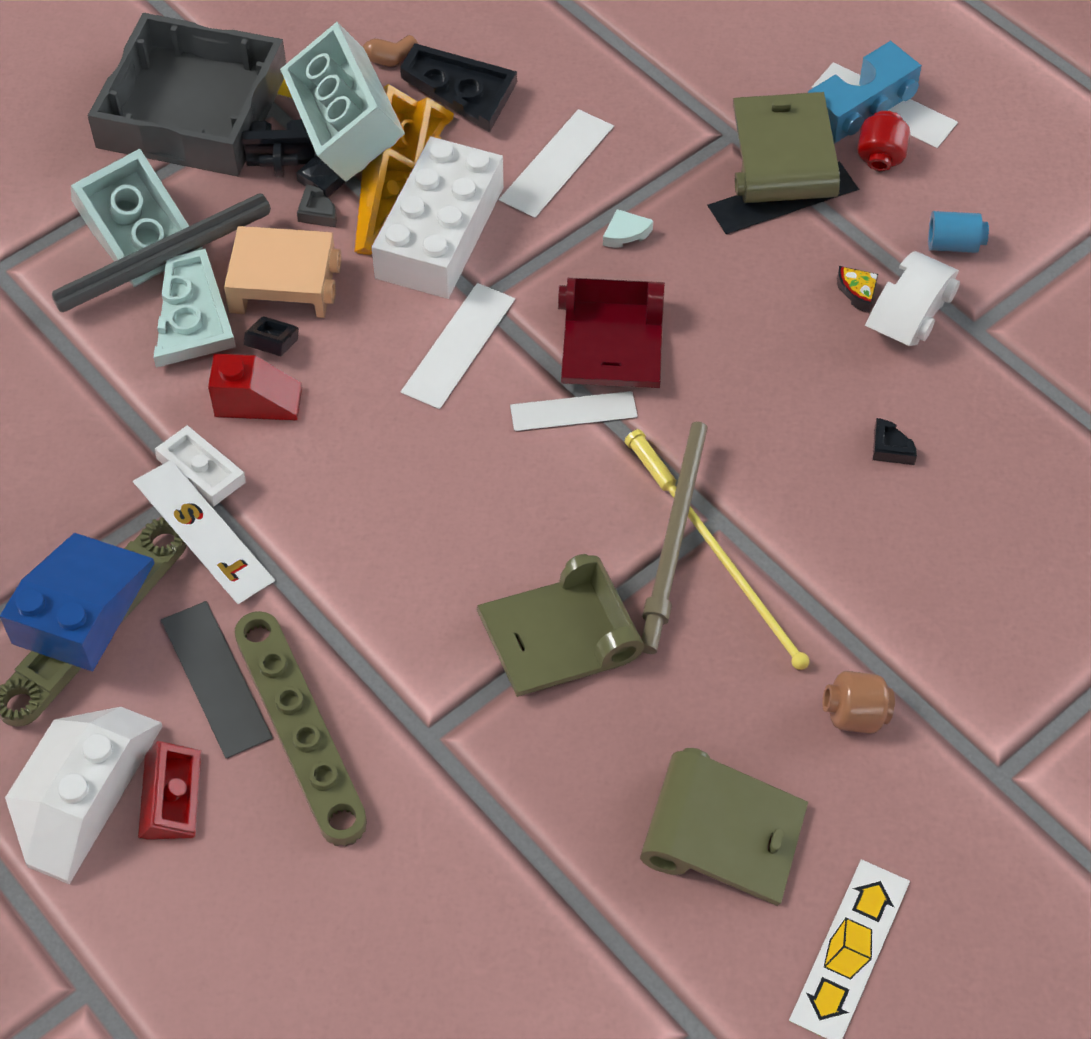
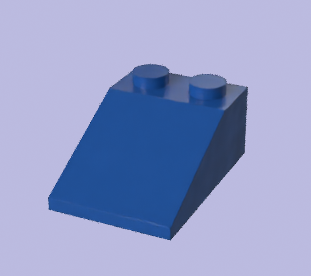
[0,533,155,672]

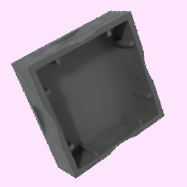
[87,13,286,177]

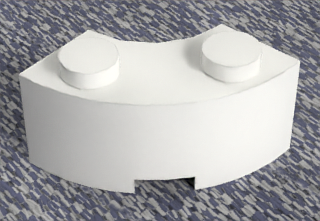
[865,251,960,346]

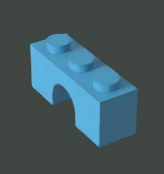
[808,41,922,144]

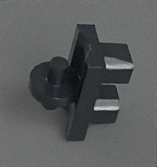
[242,119,315,177]

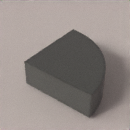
[297,184,337,227]

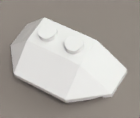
[5,707,163,884]

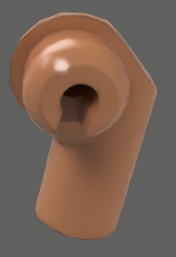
[363,35,418,67]

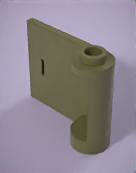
[733,92,840,203]
[477,554,644,697]
[640,748,808,906]

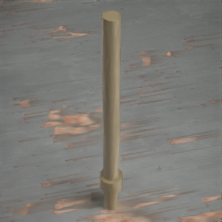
[642,422,708,654]

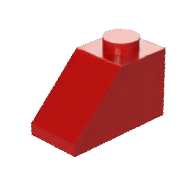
[208,354,302,421]

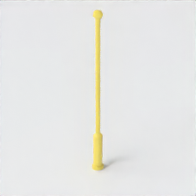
[625,429,810,670]

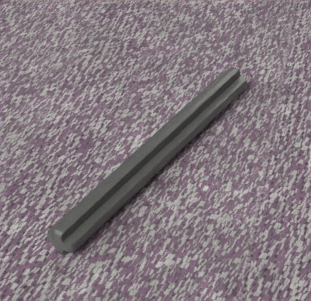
[52,193,271,312]

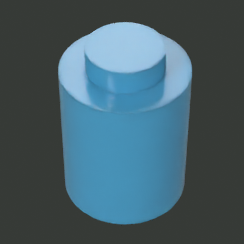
[928,211,989,253]

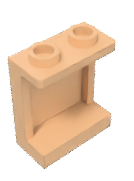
[224,226,341,318]

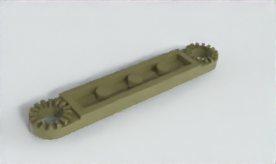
[0,517,187,727]
[235,611,367,847]

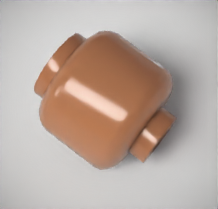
[823,671,895,734]

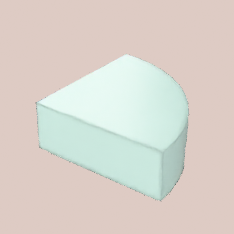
[603,209,653,248]

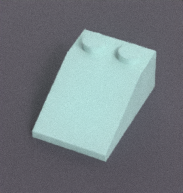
[71,149,203,287]

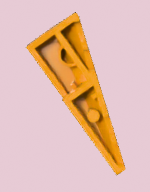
[354,84,454,255]

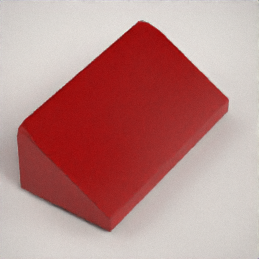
[138,741,201,840]

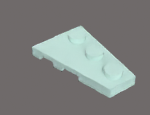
[153,249,236,368]

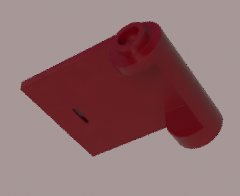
[558,278,665,388]

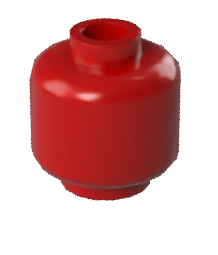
[857,111,910,171]

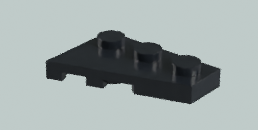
[400,43,517,132]

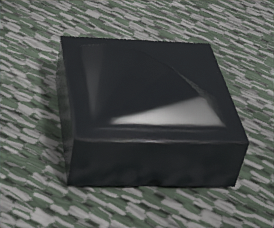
[296,155,345,197]
[244,316,299,357]

